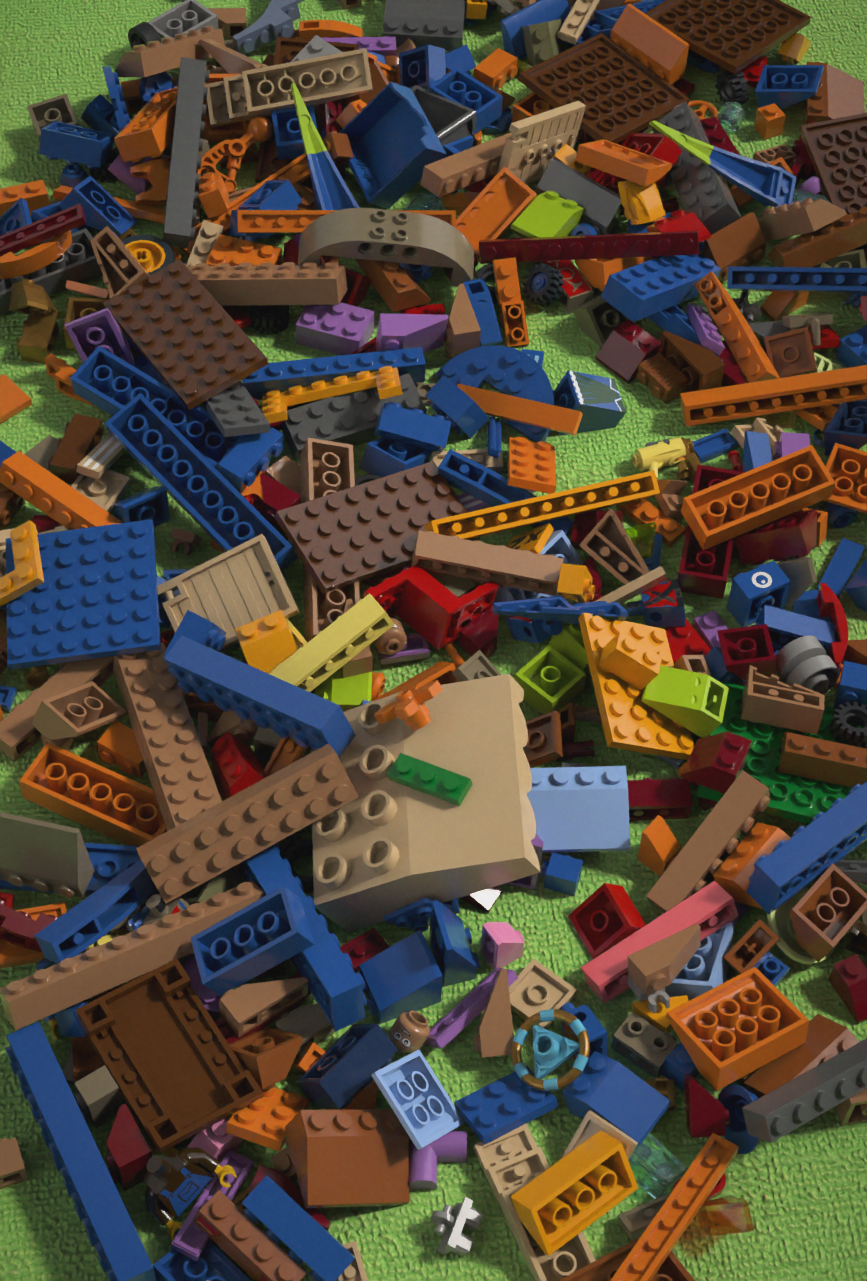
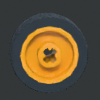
[122,235,175,275]

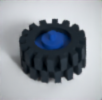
[522,263,564,307]

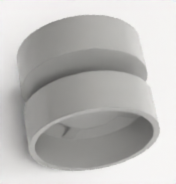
[775,635,840,694]

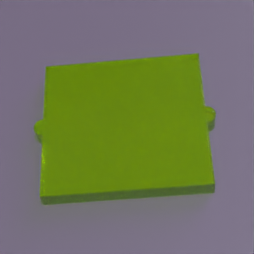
[625,522,657,559]

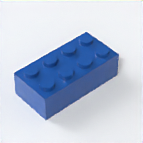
[191,886,314,996]

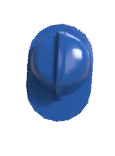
[718,1085,759,1154]

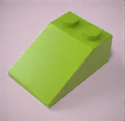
[511,191,584,238]

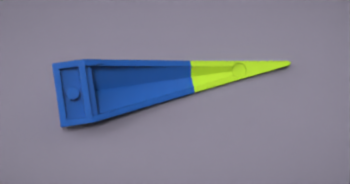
[291,82,360,210]
[649,120,796,208]

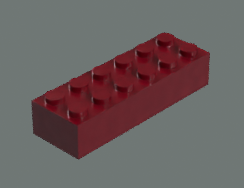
[677,465,744,599]

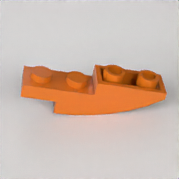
[291,20,363,40]
[492,257,529,347]
[45,354,95,406]

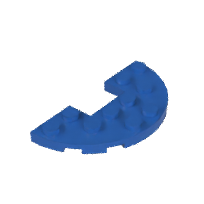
[102,65,137,165]
[436,345,555,442]

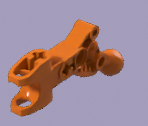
[130,116,274,207]

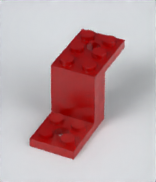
[363,564,499,650]

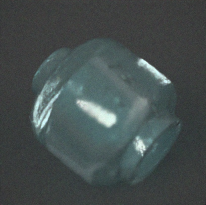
[717,102,745,133]

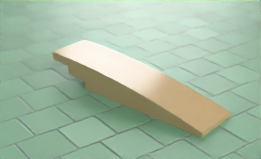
[205,48,373,127]
[473,1123,596,1281]

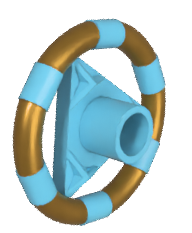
[511,1009,590,1091]

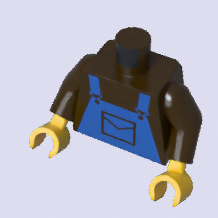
[143,1147,237,1241]

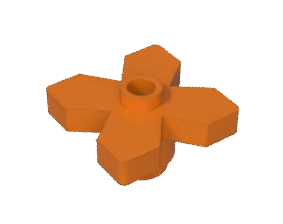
[374,680,443,731]

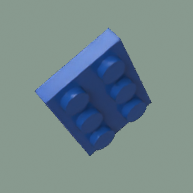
[455,1066,558,1145]

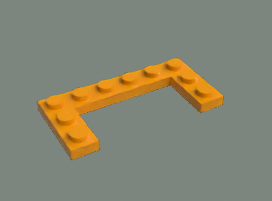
[262,366,403,423]
[0,520,44,607]

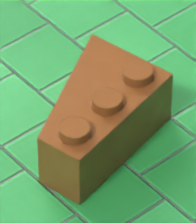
[90,226,150,298]
[579,508,650,585]
[741,665,825,734]

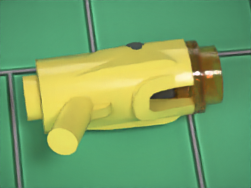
[632,437,694,480]

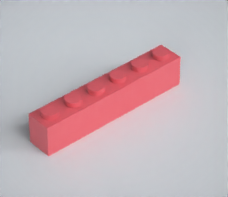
[581,881,738,1004]

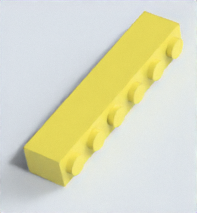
[269,593,395,692]

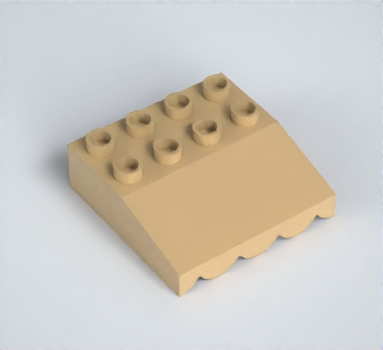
[311,674,540,933]

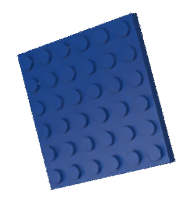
[6,519,161,670]

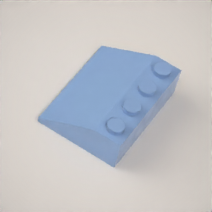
[527,766,630,853]

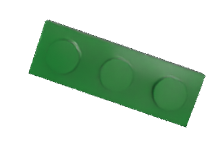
[387,753,473,806]

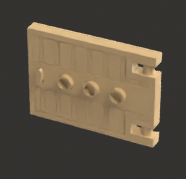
[497,100,586,184]
[157,534,300,652]

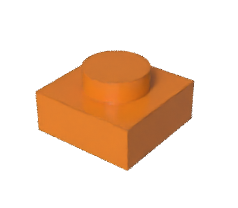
[294,1042,325,1073]

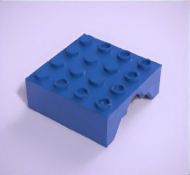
[339,82,446,208]

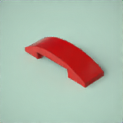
[816,583,848,670]

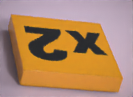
[506,523,554,554]

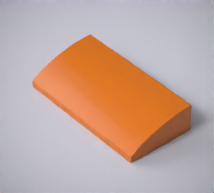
[576,139,672,186]
[456,167,537,262]

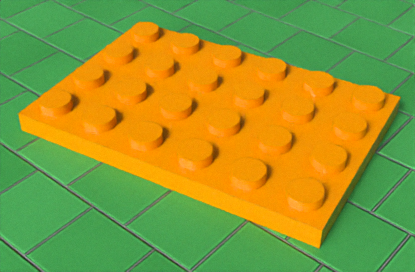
[578,612,695,760]

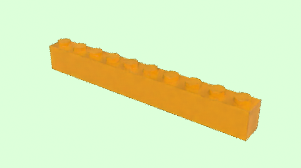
[424,470,660,540]

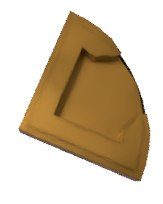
[24,665,49,690]

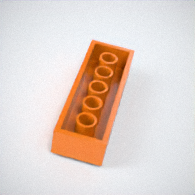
[114,88,177,163]
[681,445,835,550]
[19,742,167,847]

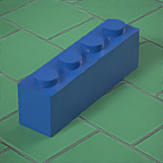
[242,1175,355,1281]

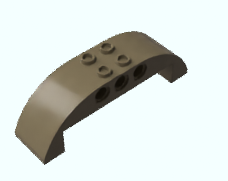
[298,208,474,287]

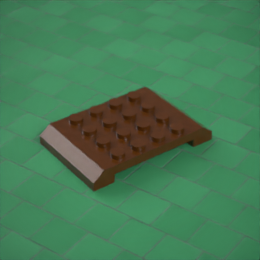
[76,958,263,1153]

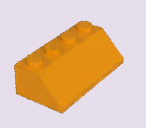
[510,1130,638,1256]

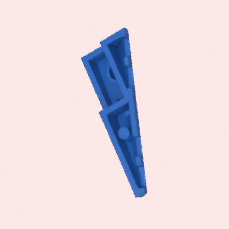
[646,304,719,357]
[492,596,628,625]

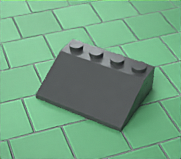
[382,0,466,51]

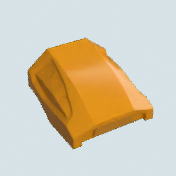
[618,180,666,225]

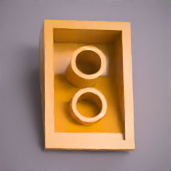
[235,610,298,674]

